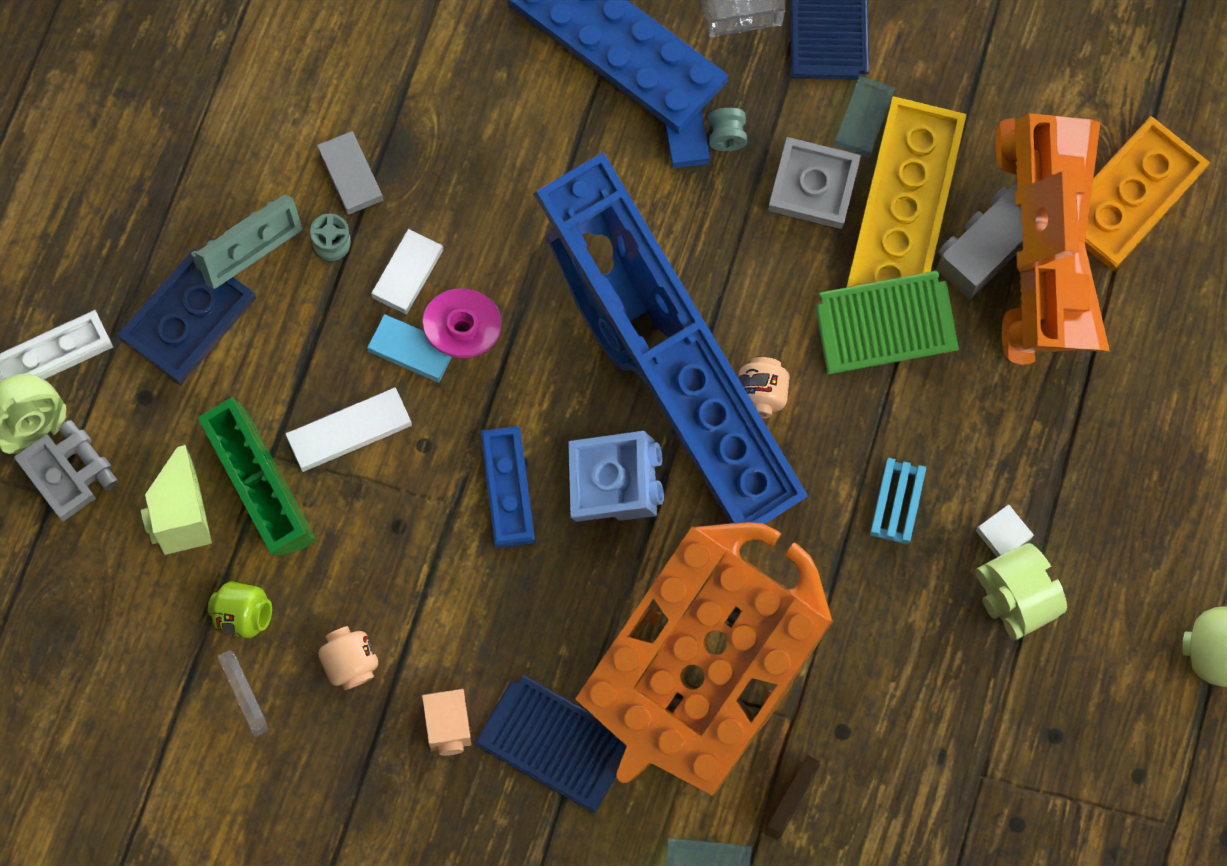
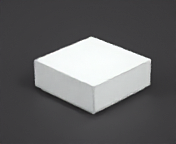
[976,505,1034,557]

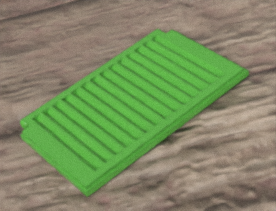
[815,271,959,374]

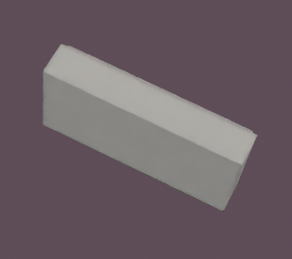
[317,131,383,215]

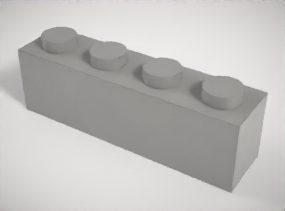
[936,174,1023,300]

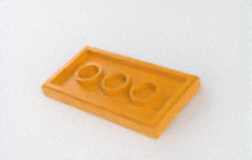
[1085,116,1210,272]

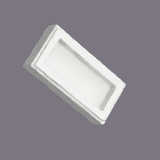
[371,229,443,315]

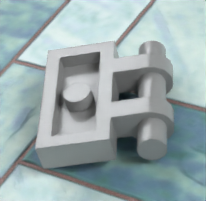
[14,420,118,522]

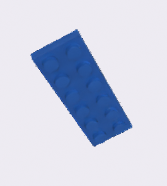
[508,0,728,134]

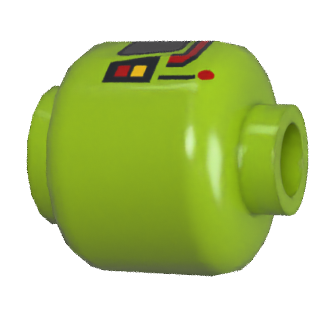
[208,581,272,638]

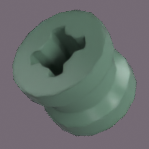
[708,108,747,151]
[310,213,351,261]

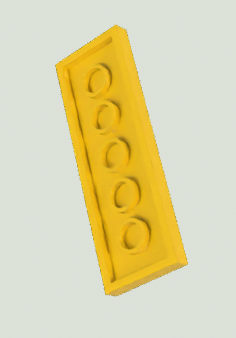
[846,96,967,288]

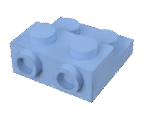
[569,431,664,522]

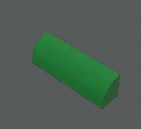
[197,397,318,556]

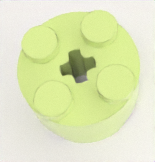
[976,543,1067,640]

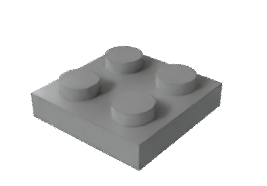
[768,137,861,229]

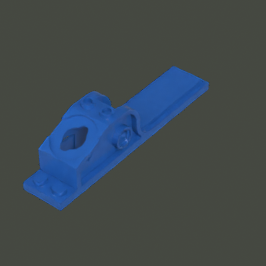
[533,152,808,524]

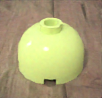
[0,374,66,454]
[1183,606,1227,687]

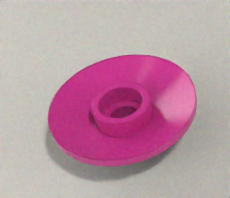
[423,288,501,358]

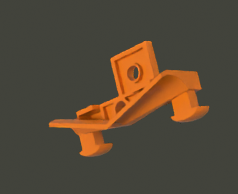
[995,113,1110,365]

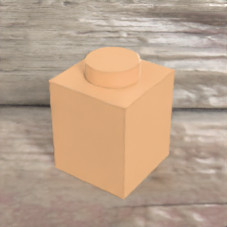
[422,689,471,756]

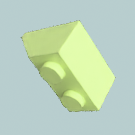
[141,445,212,555]

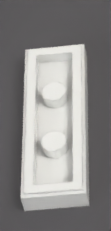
[0,310,113,381]
[286,387,412,472]

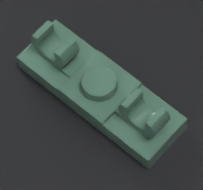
[191,194,303,289]

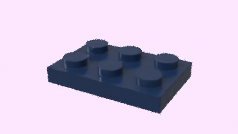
[118,248,256,386]

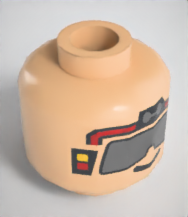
[738,357,790,418]
[318,626,378,690]

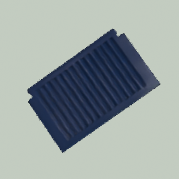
[790,0,869,80]
[474,675,627,814]

